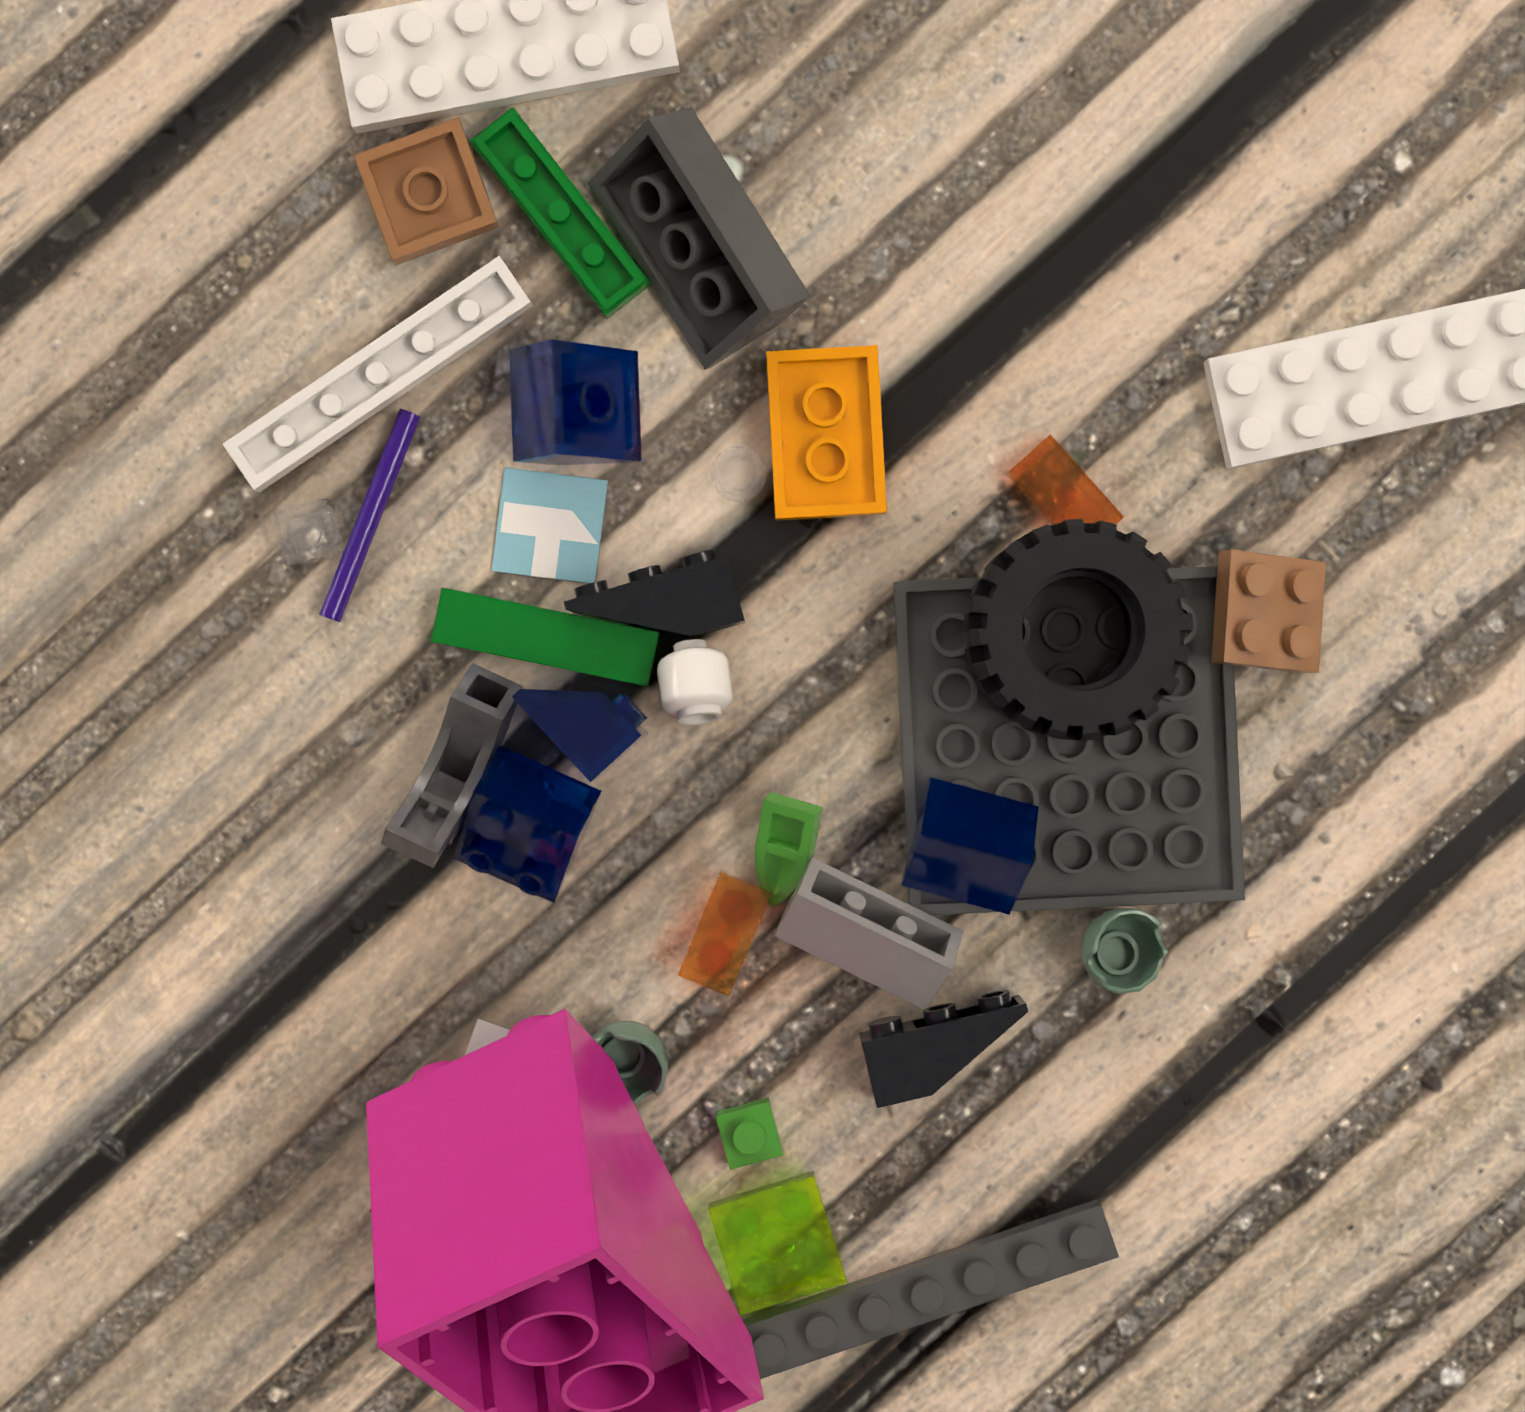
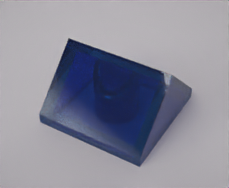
[900,777,1039,915]

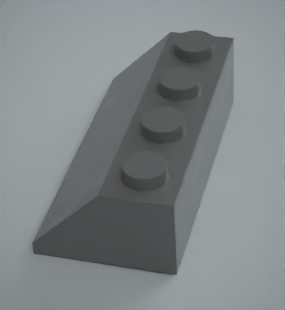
[587,107,811,370]

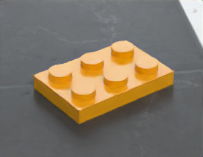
[766,345,887,521]

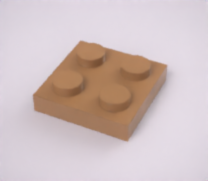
[353,117,499,265]
[1211,549,1326,673]

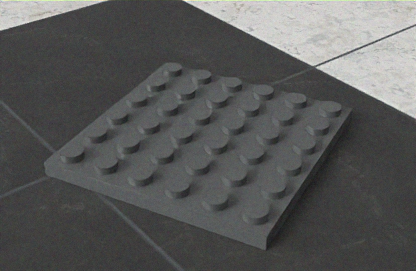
[893,566,1245,915]

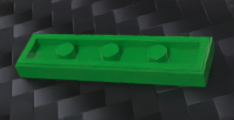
[469,107,651,319]
[430,587,660,687]

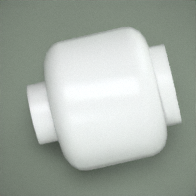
[657,639,733,725]

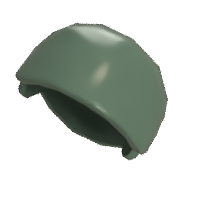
[1081,908,1168,994]
[592,1021,668,1105]

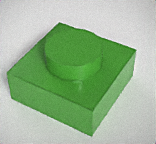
[715,1097,783,1170]

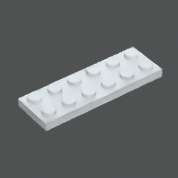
[331,0,680,134]
[1203,289,1525,470]

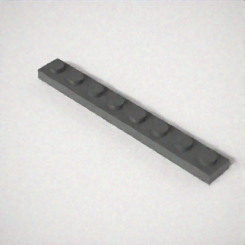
[743,1199,1119,1379]

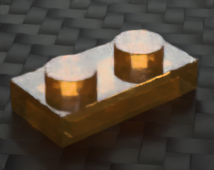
[1007,434,1124,525]
[678,871,772,997]

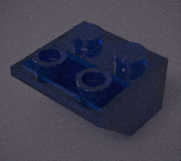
[454,745,602,903]

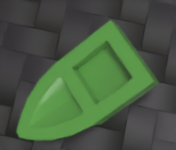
[755,792,823,907]

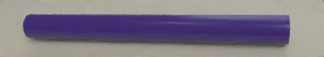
[319,408,420,622]

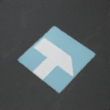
[491,467,608,583]

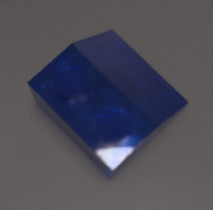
[509,339,642,465]
[512,689,649,782]

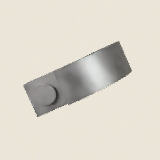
[381,663,523,868]

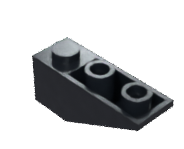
[564,549,745,638]
[859,990,1028,1108]

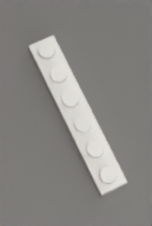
[223,256,533,493]

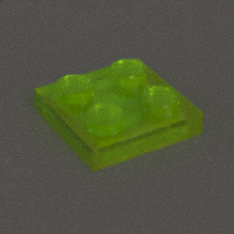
[708,1171,847,1315]

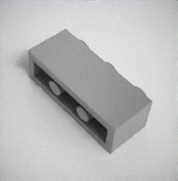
[774,857,964,1009]

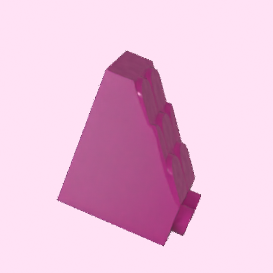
[366,1009,764,1412]

